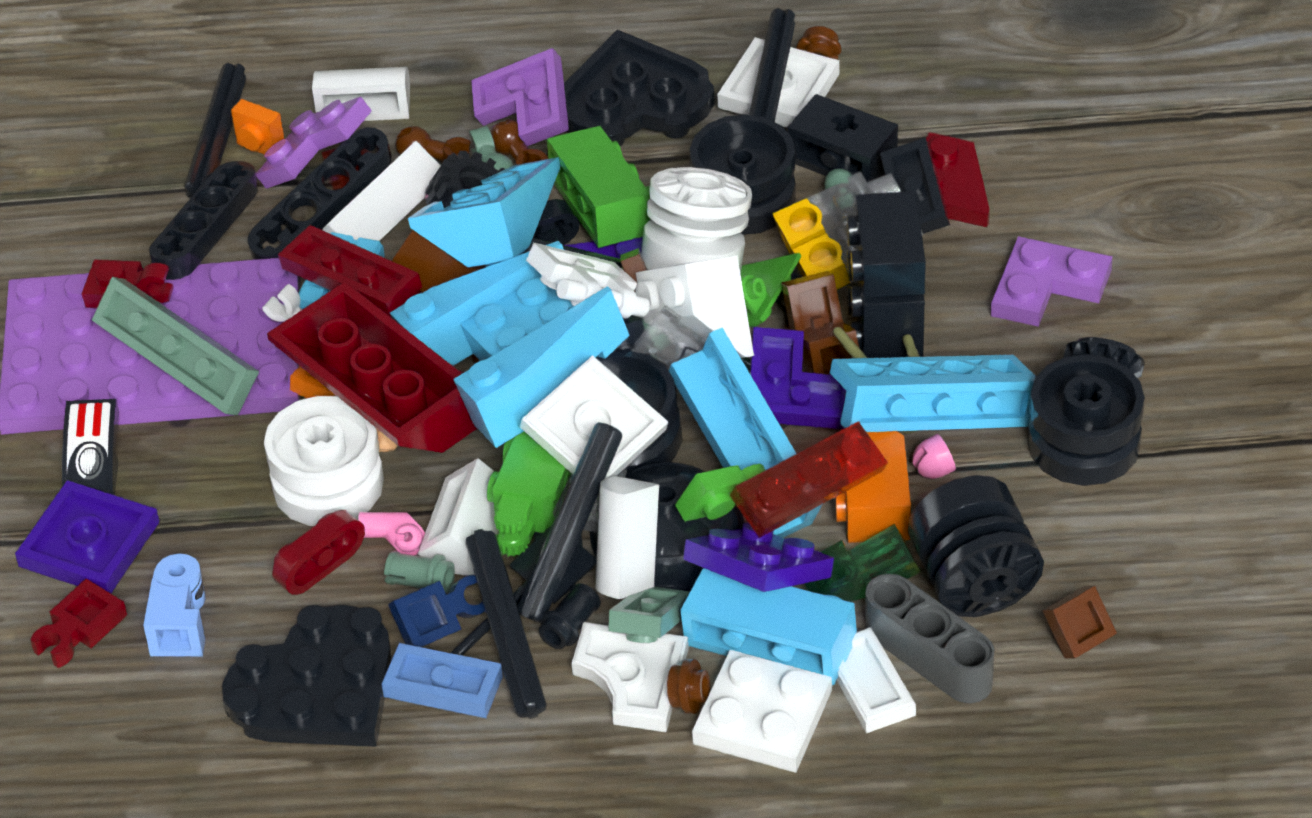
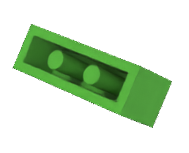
[547,126,651,248]

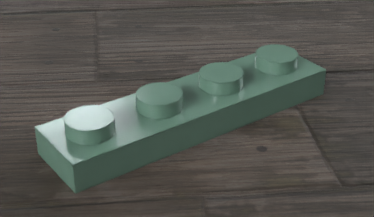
[92,277,259,416]

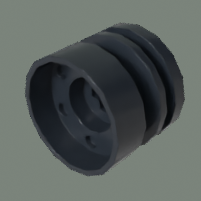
[908,475,1044,617]

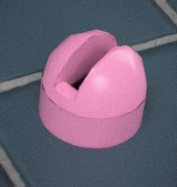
[912,434,956,479]

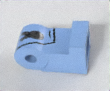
[143,553,206,657]

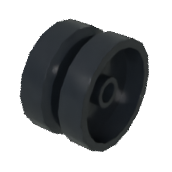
[690,114,796,235]
[596,350,683,477]
[1028,354,1145,486]

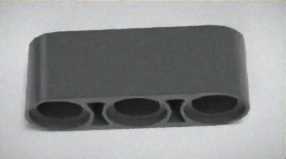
[865,574,995,703]

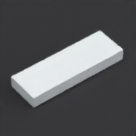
[322,141,441,241]

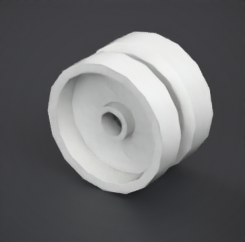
[264,396,384,526]

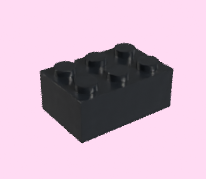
[847,191,926,358]

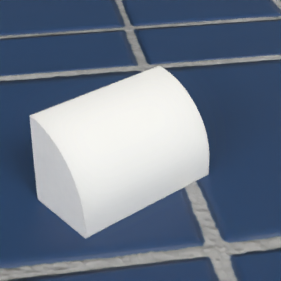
[312,67,410,121]
[418,458,502,576]
[595,476,659,599]

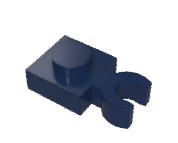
[388,575,485,647]

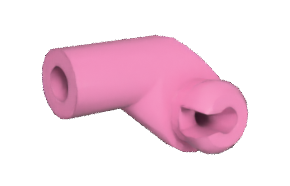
[358,512,425,555]

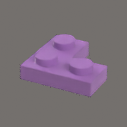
[471,48,569,146]
[256,96,372,189]
[991,236,1113,327]

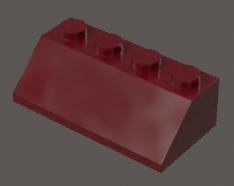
[267,282,477,453]

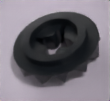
[1063,337,1145,378]

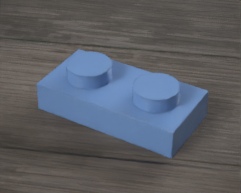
[382,643,503,718]

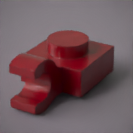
[81,259,174,308]

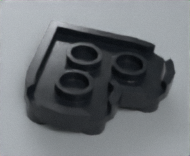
[564,29,715,147]
[222,605,391,747]

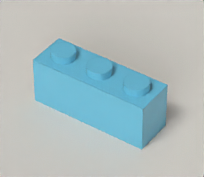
[680,568,857,685]

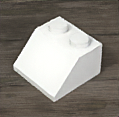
[636,256,754,358]

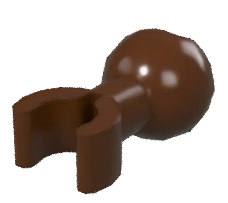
[491,119,548,165]
[395,126,471,163]

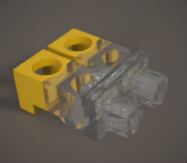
[773,172,923,290]

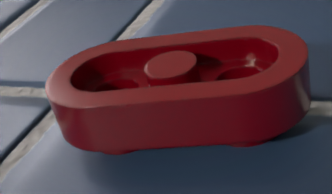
[272,510,365,595]

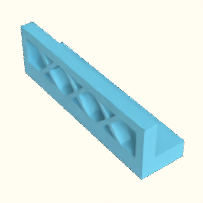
[669,327,824,538]
[830,355,1036,433]

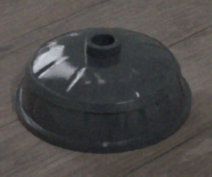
[590,462,745,591]

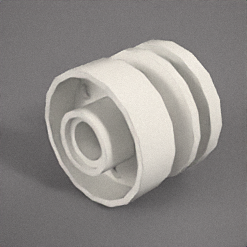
[641,167,752,273]

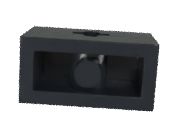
[788,94,898,193]

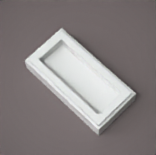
[837,627,916,733]

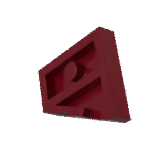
[926,132,990,228]

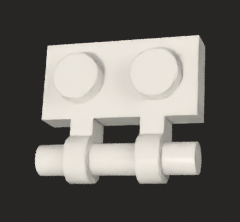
[526,243,650,319]

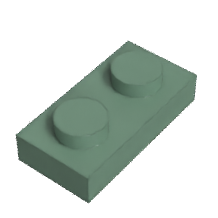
[608,587,690,643]

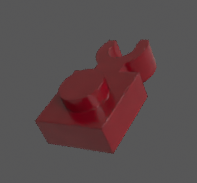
[30,579,127,668]

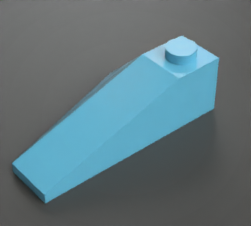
[408,157,561,267]

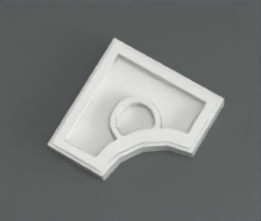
[572,622,689,732]

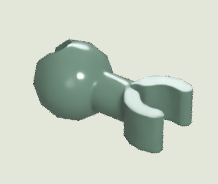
[469,126,514,171]

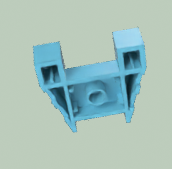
[390,241,630,448]

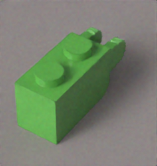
[487,431,573,557]

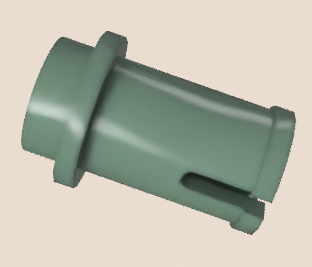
[384,551,455,593]

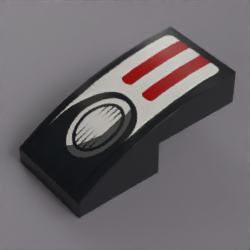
[62,399,119,495]

